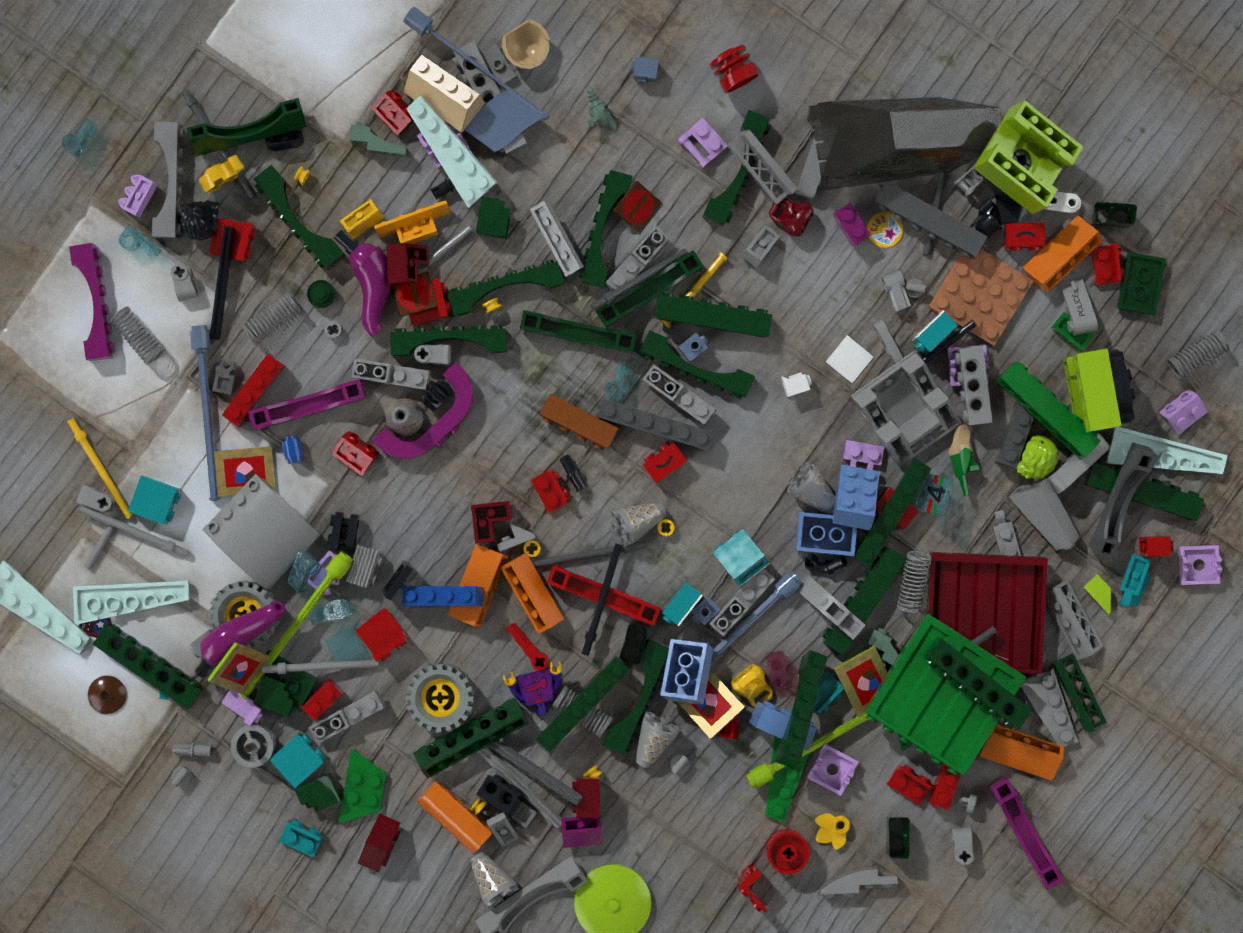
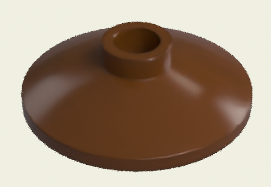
[88,676,126,714]

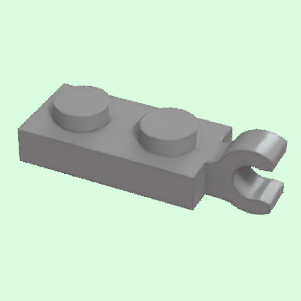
[992,510,1021,556]

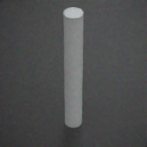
[428,225,473,266]
[84,517,120,570]

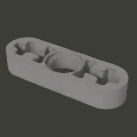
[873,320,903,364]

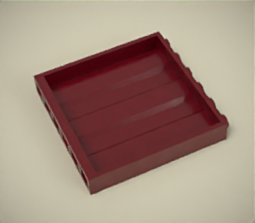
[927,552,1048,677]

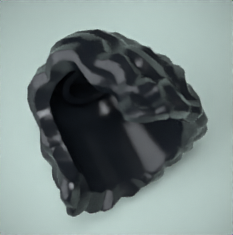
[180,201,219,241]

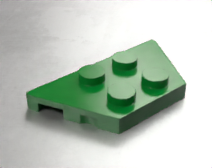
[339,749,387,823]

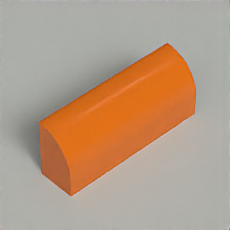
[1022,215,1103,293]
[448,544,509,628]
[979,724,1064,781]
[416,780,493,854]

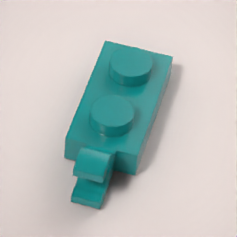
[1119,554,1151,607]

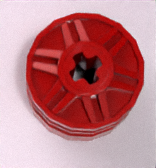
[709,45,760,94]

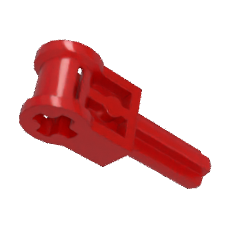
[506,622,549,671]

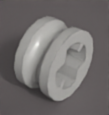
[324,321,343,339]

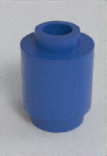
[281,435,304,464]

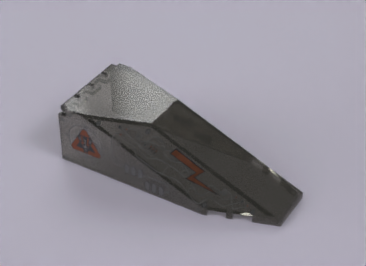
[806,97,1001,192]

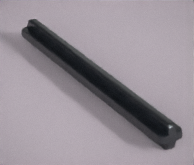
[210,226,235,340]

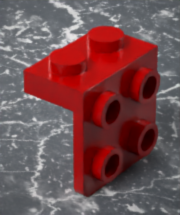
[209,218,257,263]
[409,278,451,325]
[356,608,409,662]
[737,864,768,913]

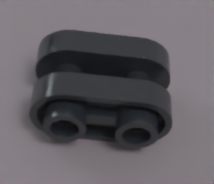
[327,511,359,553]

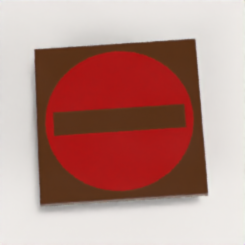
[613,180,662,232]
[392,271,438,317]

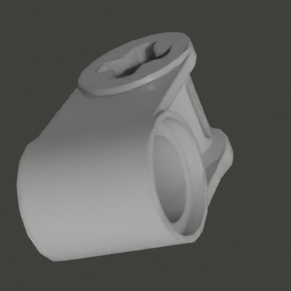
[954,165,984,197]
[171,263,198,302]
[414,345,451,365]
[76,484,116,512]
[951,827,974,865]

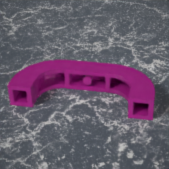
[372,362,473,459]

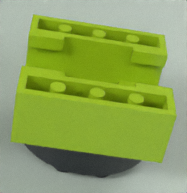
[973,100,1083,214]
[1062,348,1135,432]

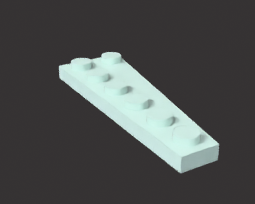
[406,96,497,208]
[1106,427,1228,474]
[0,560,91,654]
[73,581,190,624]

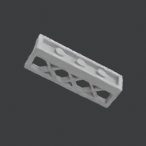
[728,130,798,204]
[530,200,584,277]
[1046,579,1104,661]

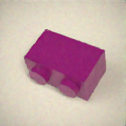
[832,203,871,247]
[561,817,602,848]

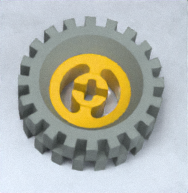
[208,581,279,648]
[406,663,475,732]

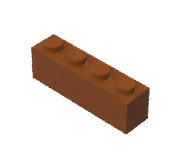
[540,394,619,451]

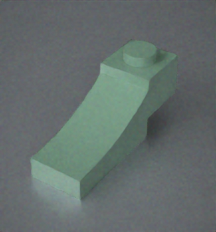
[349,122,408,157]
[866,628,899,665]

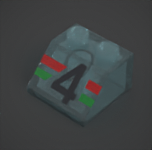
[916,474,954,517]

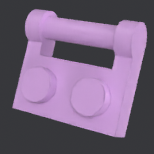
[677,117,728,169]

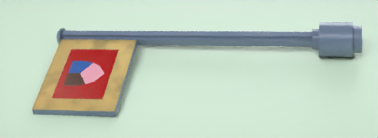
[190,325,276,501]
[678,572,802,739]

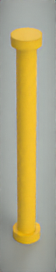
[660,252,728,329]

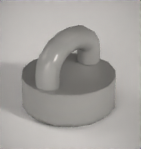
[958,793,977,813]

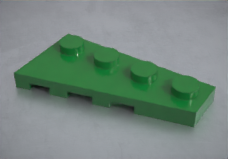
[765,737,809,823]

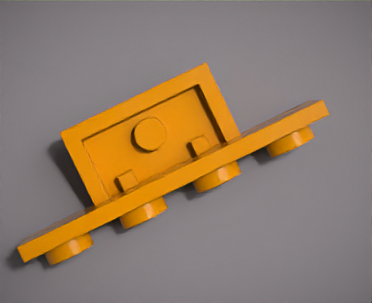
[374,200,451,244]

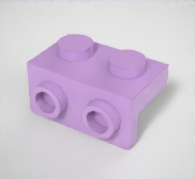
[1159,389,1208,435]

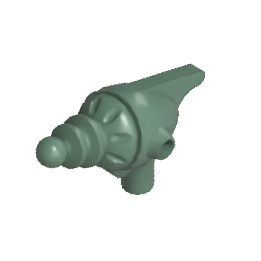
[587,88,617,130]

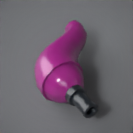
[333,229,392,338]
[195,601,285,677]

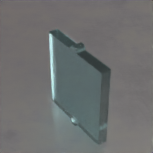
[325,626,369,670]

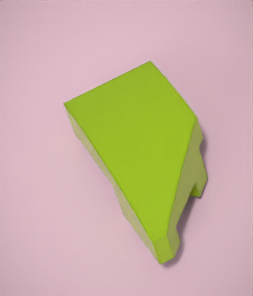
[1083,574,1112,615]

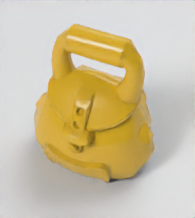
[731,664,773,707]

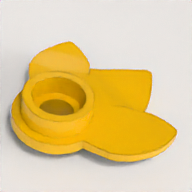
[815,813,850,850]

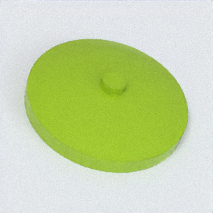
[574,864,651,933]

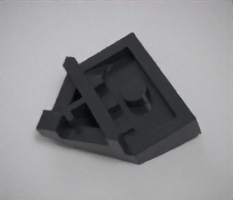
[994,193,1027,226]

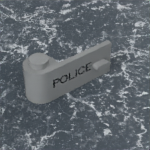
[1060,279,1098,335]

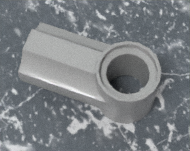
[881,271,911,312]

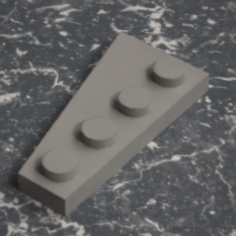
[1021,669,1078,747]

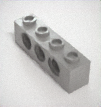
[955,346,992,425]

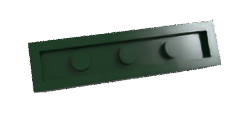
[1051,653,1107,734]

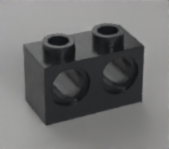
[476,774,525,815]

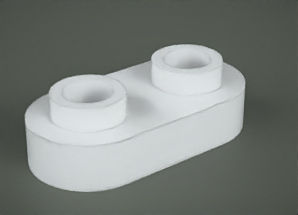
[1046,192,1081,213]

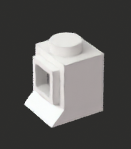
[781,372,812,397]

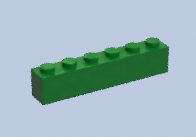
[996,361,1101,460]

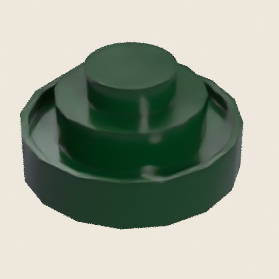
[307,280,336,308]

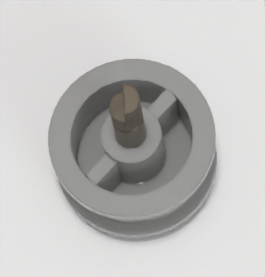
[231,723,276,768]

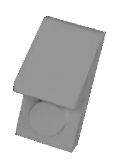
[497,523,536,551]
[487,812,519,847]

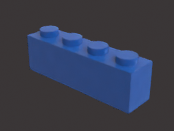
[402,586,483,607]

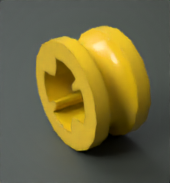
[294,166,310,186]
[482,298,502,314]
[657,519,675,536]
[523,540,541,557]
[583,765,602,777]
[469,797,487,815]

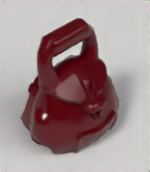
[768,198,814,237]

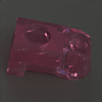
[766,651,787,689]

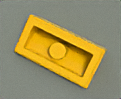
[340,199,384,239]

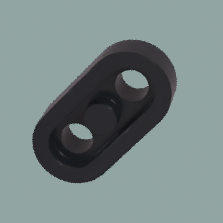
[265,130,304,151]

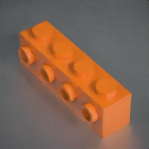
[500,553,564,634]

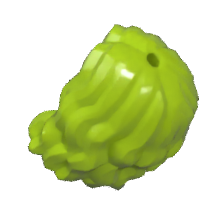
[1017,435,1058,480]

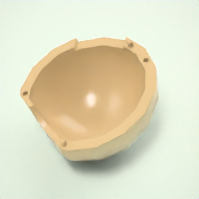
[502,19,550,69]

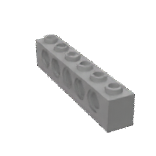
[452,41,528,156]

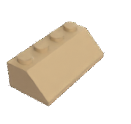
[404,55,485,133]

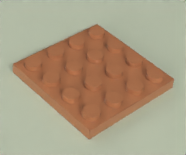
[928,249,1034,346]

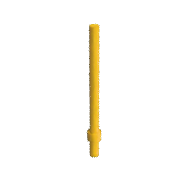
[67,418,133,520]

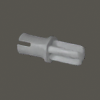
[172,742,212,758]

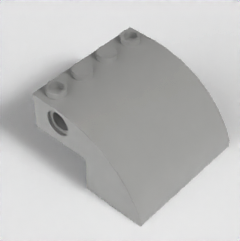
[851,351,962,467]
[202,474,321,591]

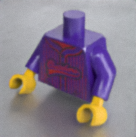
[503,661,562,715]

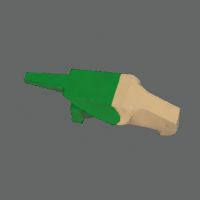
[948,424,979,496]

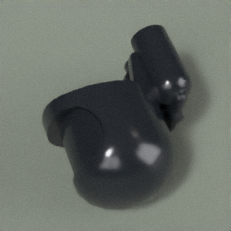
[975,198,1003,238]

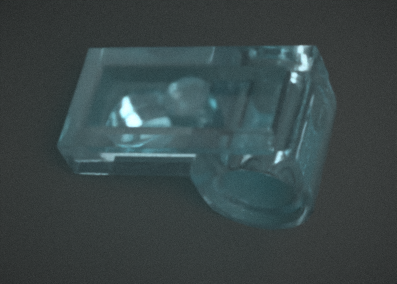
[119,224,162,256]
[310,598,352,625]

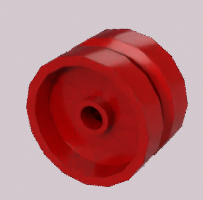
[766,828,810,874]

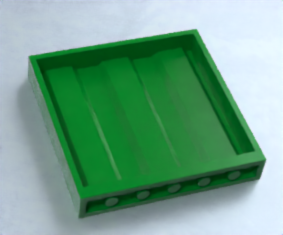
[863,613,1026,776]

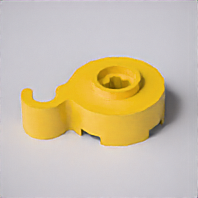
[198,155,245,194]

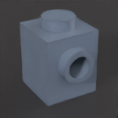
[630,56,659,84]
[678,332,709,363]
[691,596,721,626]

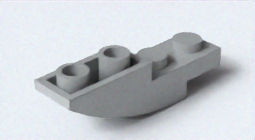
[605,225,670,291]
[351,358,431,390]
[642,364,717,426]
[709,568,775,636]
[797,576,866,640]
[308,690,386,744]
[819,866,898,898]

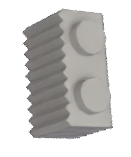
[346,545,383,588]

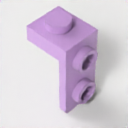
[222,690,264,726]

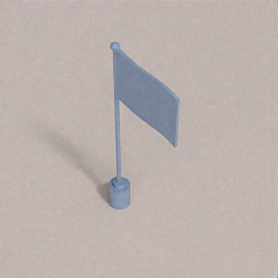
[403,7,549,152]

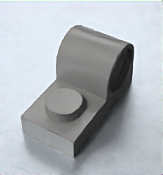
[741,224,781,268]

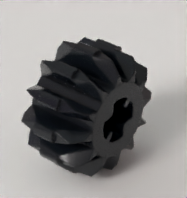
[421,379,453,411]

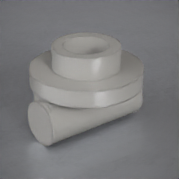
[905,279,926,298]
[670,755,690,775]
[172,766,191,787]

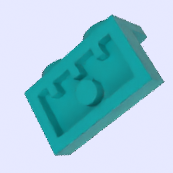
[814,671,844,715]
[279,819,324,857]

